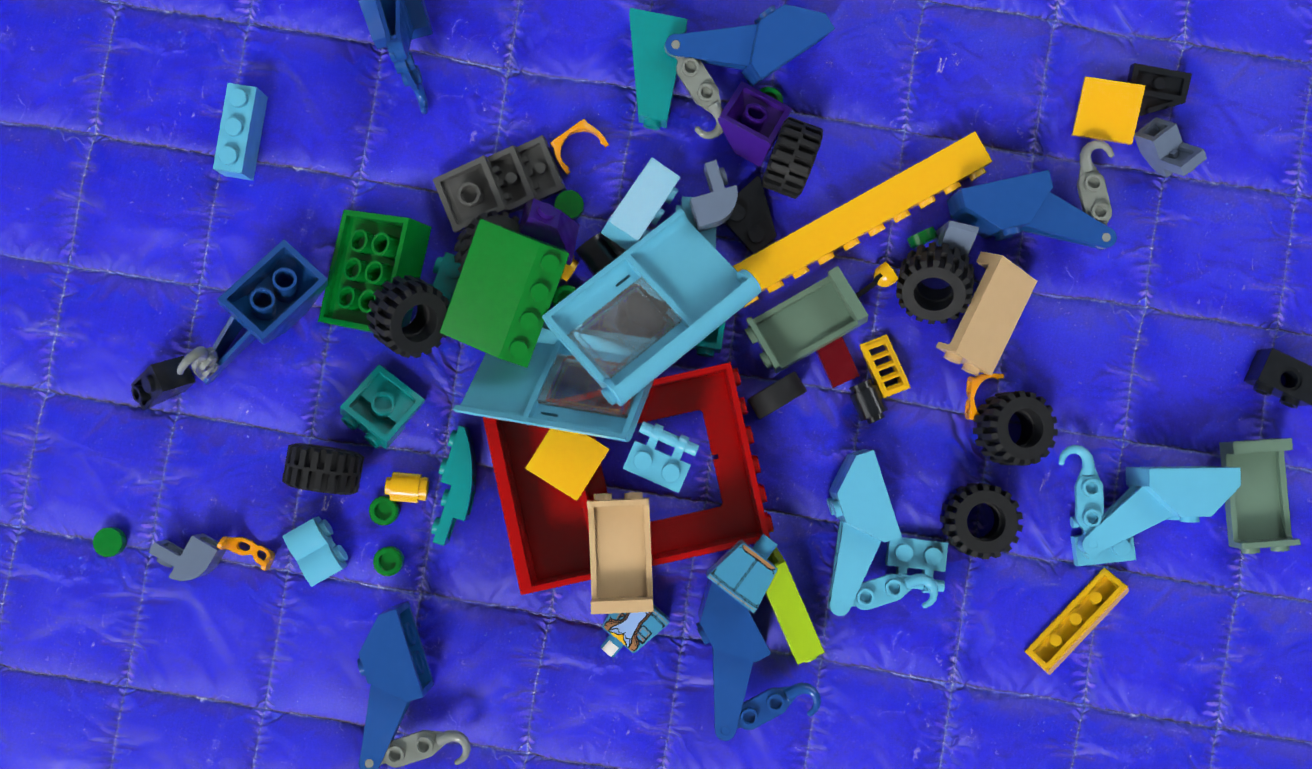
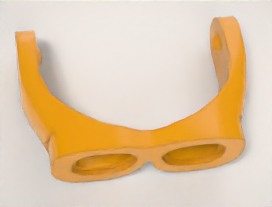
[550,119,609,175]
[965,373,1004,421]
[217,536,275,571]

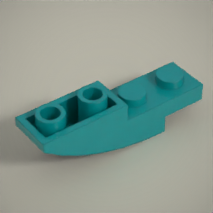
[431,426,477,546]

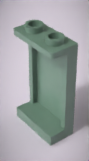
[744,266,869,374]
[1219,438,1301,554]

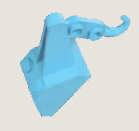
[1058,445,1241,555]
[826,449,938,616]

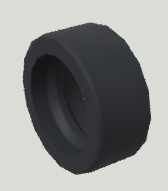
[748,372,807,419]

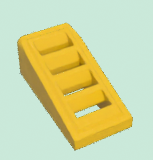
[859,334,911,398]

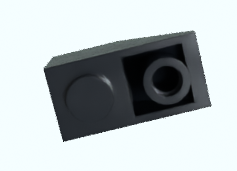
[131,356,196,410]

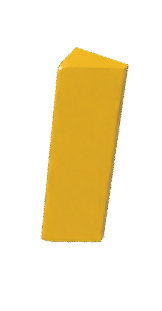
[1024,567,1129,675]

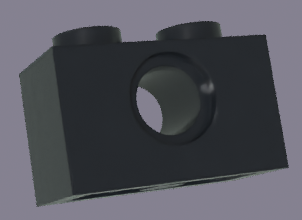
[1244,348,1312,408]

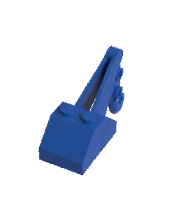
[358,0,433,114]
[696,579,821,741]

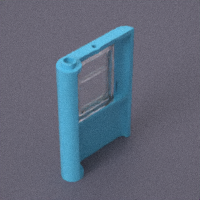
[542,209,761,406]
[453,323,658,442]

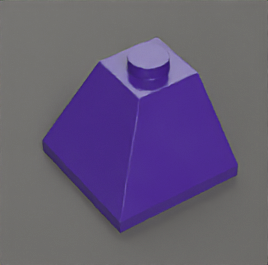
[718,81,792,167]
[518,198,580,265]

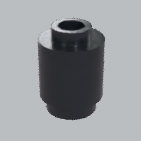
[849,379,888,424]

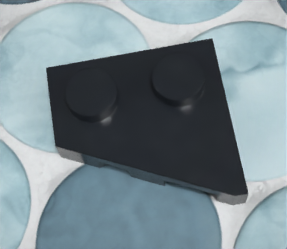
[1127,63,1192,116]
[724,176,777,255]

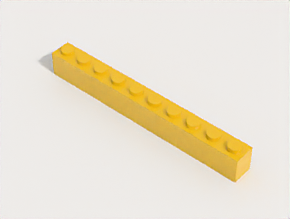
[733,132,993,308]

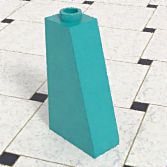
[629,8,688,130]

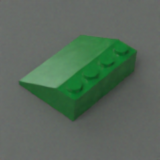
[318,209,432,334]
[439,218,569,368]

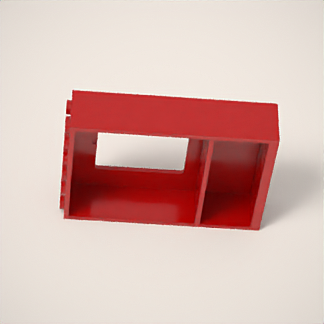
[483,362,774,595]

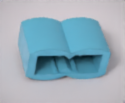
[283,516,348,587]

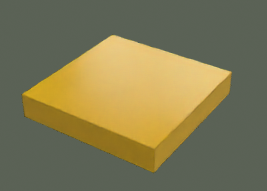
[1071,76,1146,145]
[525,429,610,501]

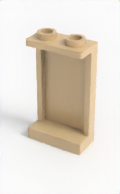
[936,251,1037,376]
[587,492,654,614]

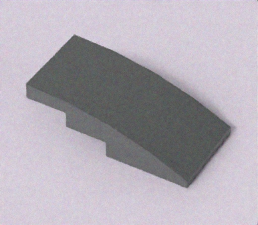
[433,135,567,233]

